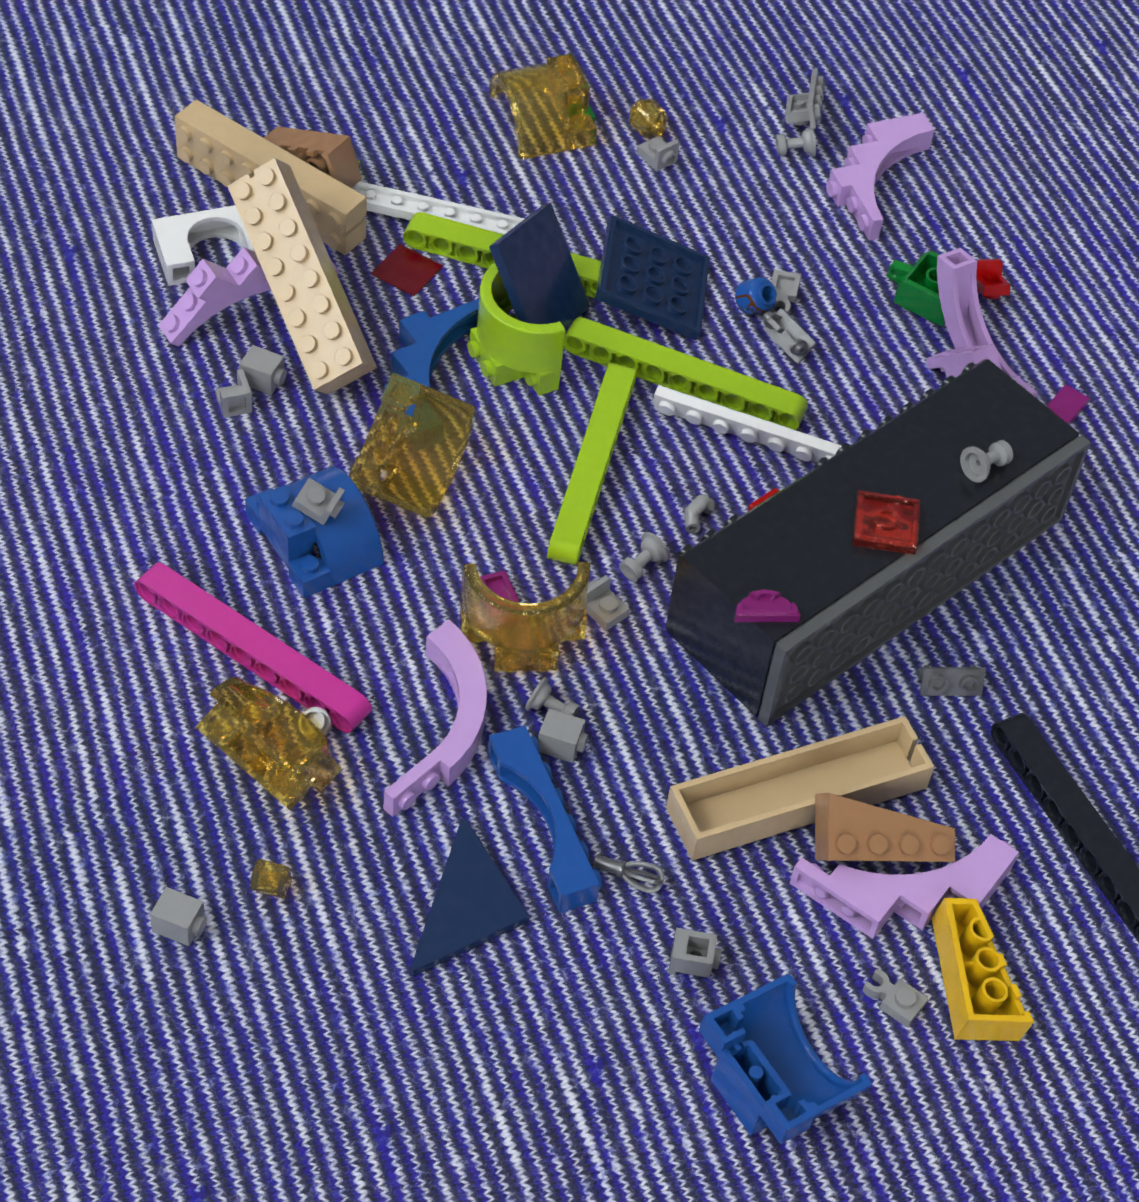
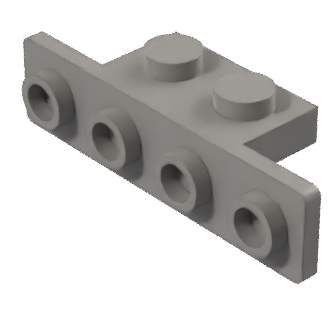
[785,68,825,129]

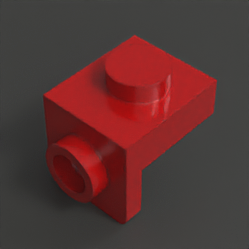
[976,259,1010,299]

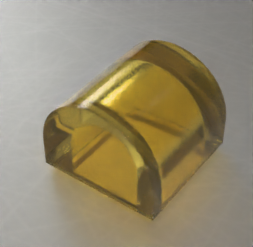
[250,859,292,899]

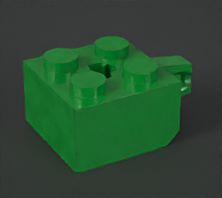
[887,251,945,326]

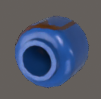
[735,277,777,315]

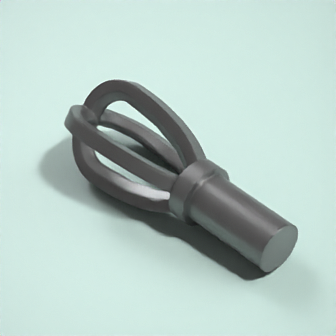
[593,854,664,893]

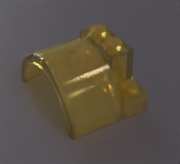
[489,53,597,159]
[349,372,476,518]
[459,562,590,673]

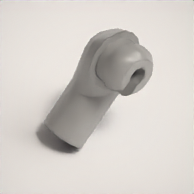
[684,494,715,534]

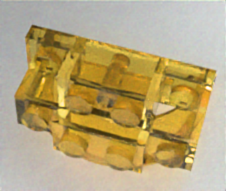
[195,677,342,810]

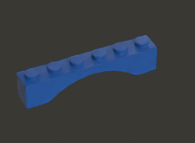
[487,725,602,913]

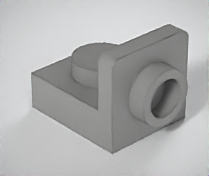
[637,136,680,172]
[292,478,345,526]
[581,575,630,631]

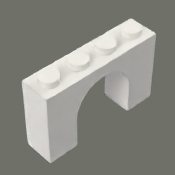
[152,205,255,286]

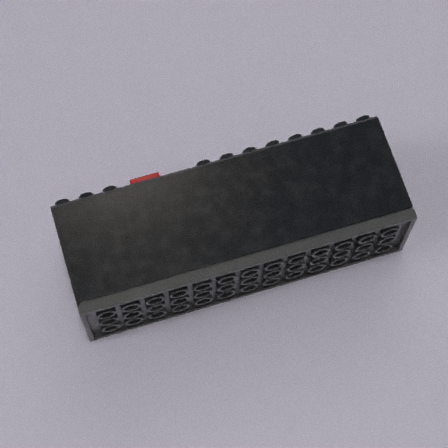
[665,359,1091,727]

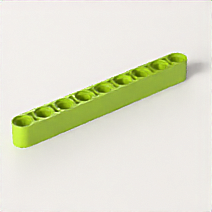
[403,212,601,298]
[564,317,808,430]
[547,362,637,566]

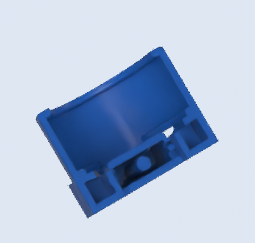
[245,466,384,598]
[699,974,872,1144]

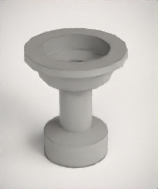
[775,125,816,157]
[960,440,1013,483]
[619,532,670,582]
[525,677,580,716]

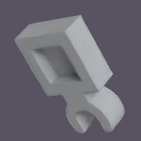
[770,269,801,315]
[862,969,928,1028]

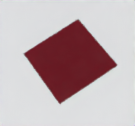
[370,244,443,296]

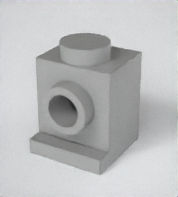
[668,927,721,978]

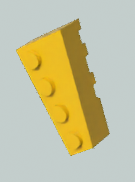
[931,898,1034,1041]

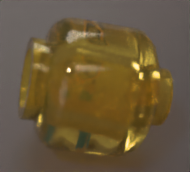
[629,99,668,138]

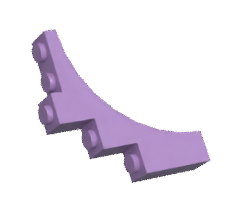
[826,113,935,241]
[158,247,340,347]

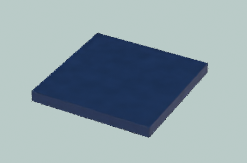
[489,203,590,328]
[595,215,710,341]

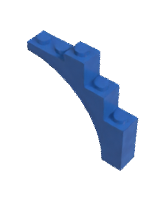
[383,299,479,451]

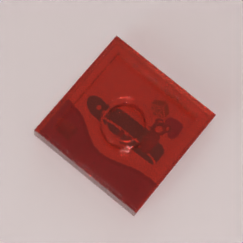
[852,490,920,555]

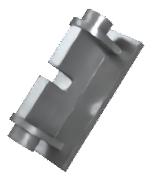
[762,308,817,364]
[918,665,986,696]

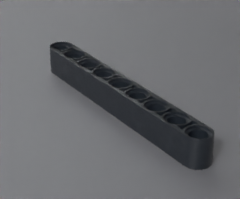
[991,713,1139,943]

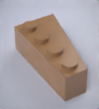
[264,126,362,188]
[815,793,955,862]

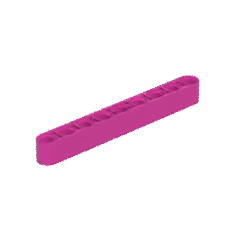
[134,562,372,733]

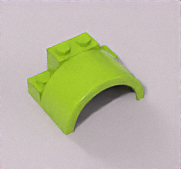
[467,263,565,396]

